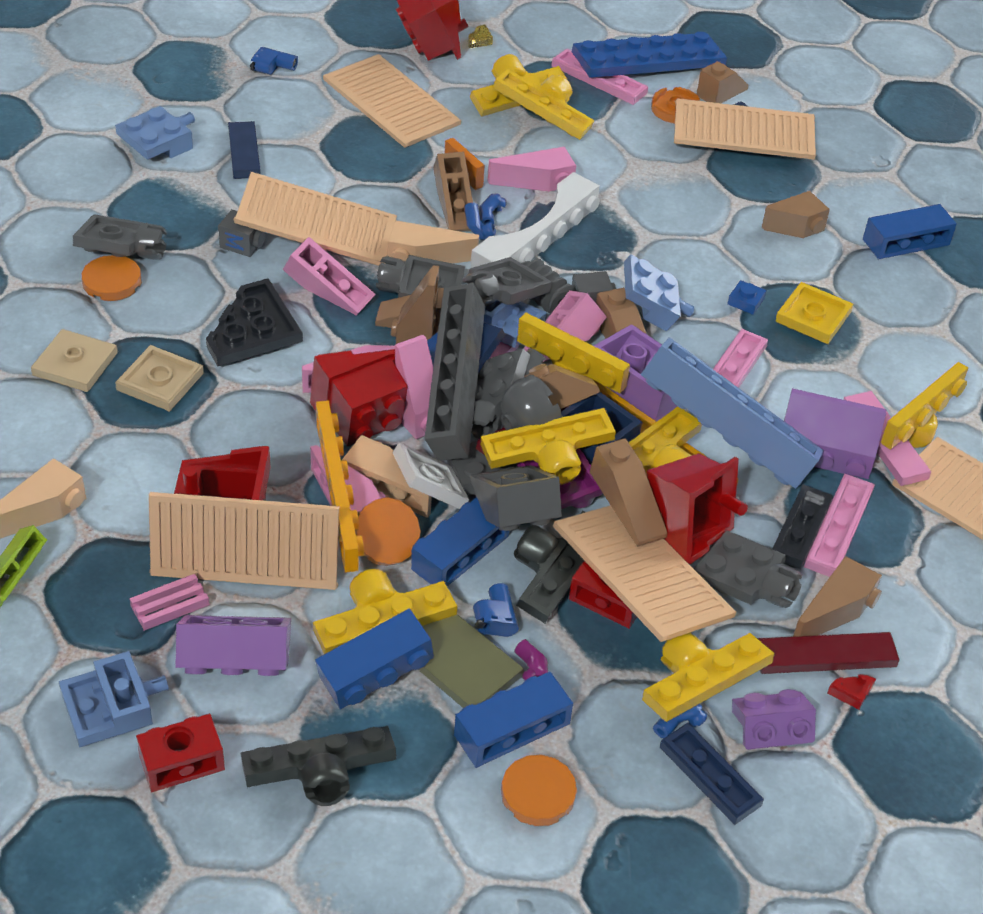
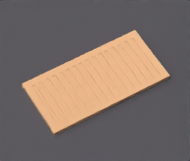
[323,54,461,148]
[674,98,816,160]
[234,172,397,266]
[892,437,983,540]
[149,492,340,590]
[553,505,736,642]

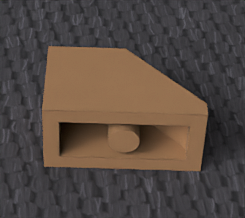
[697,61,749,103]
[762,191,830,238]
[524,364,600,409]

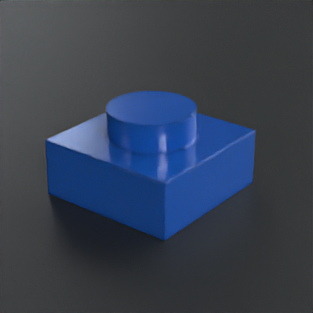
[727,280,767,315]

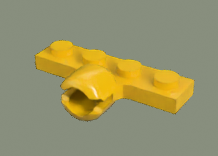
[470,54,571,117]
[492,69,594,140]
[517,313,630,393]
[881,362,969,450]
[629,406,702,474]
[481,408,616,485]
[313,569,457,654]
[642,632,774,722]

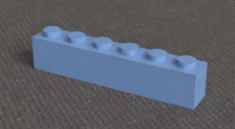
[641,337,824,489]

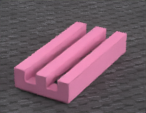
[129,574,210,631]

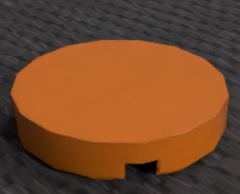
[651,87,700,124]
[81,255,142,301]
[355,497,421,566]
[501,755,577,826]

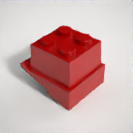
[396,0,469,61]
[310,349,408,446]
[174,446,271,501]
[647,453,748,564]

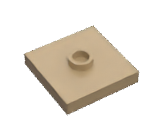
[31,329,118,392]
[115,345,204,412]

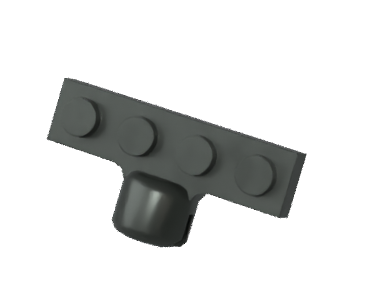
[514,511,585,624]
[241,726,396,806]

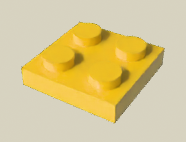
[775,282,853,344]

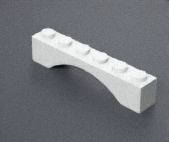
[471,172,600,268]

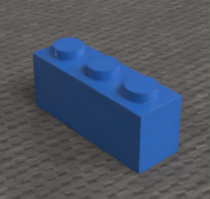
[863,204,957,260]
[411,497,509,586]
[315,608,434,710]
[454,672,573,768]

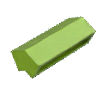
[0,525,47,607]

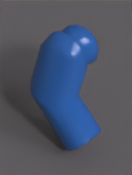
[479,193,506,225]
[464,202,496,241]
[653,704,707,738]

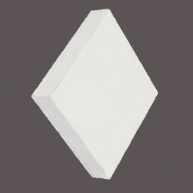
[392,442,469,509]

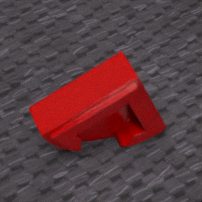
[827,674,876,710]

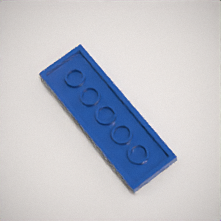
[572,32,727,78]

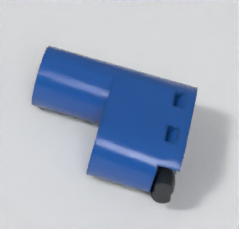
[250,47,298,75]
[473,583,519,637]

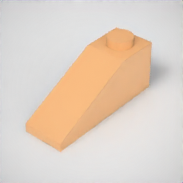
[387,220,479,264]
[342,435,432,518]
[0,458,86,539]

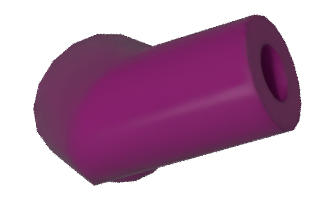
[514,639,548,680]

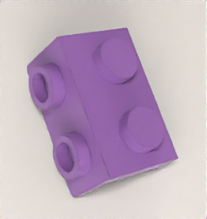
[732,689,816,750]

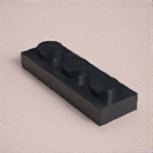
[772,484,833,570]

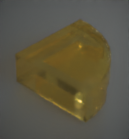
[468,24,493,48]

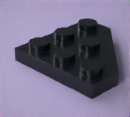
[206,278,303,367]

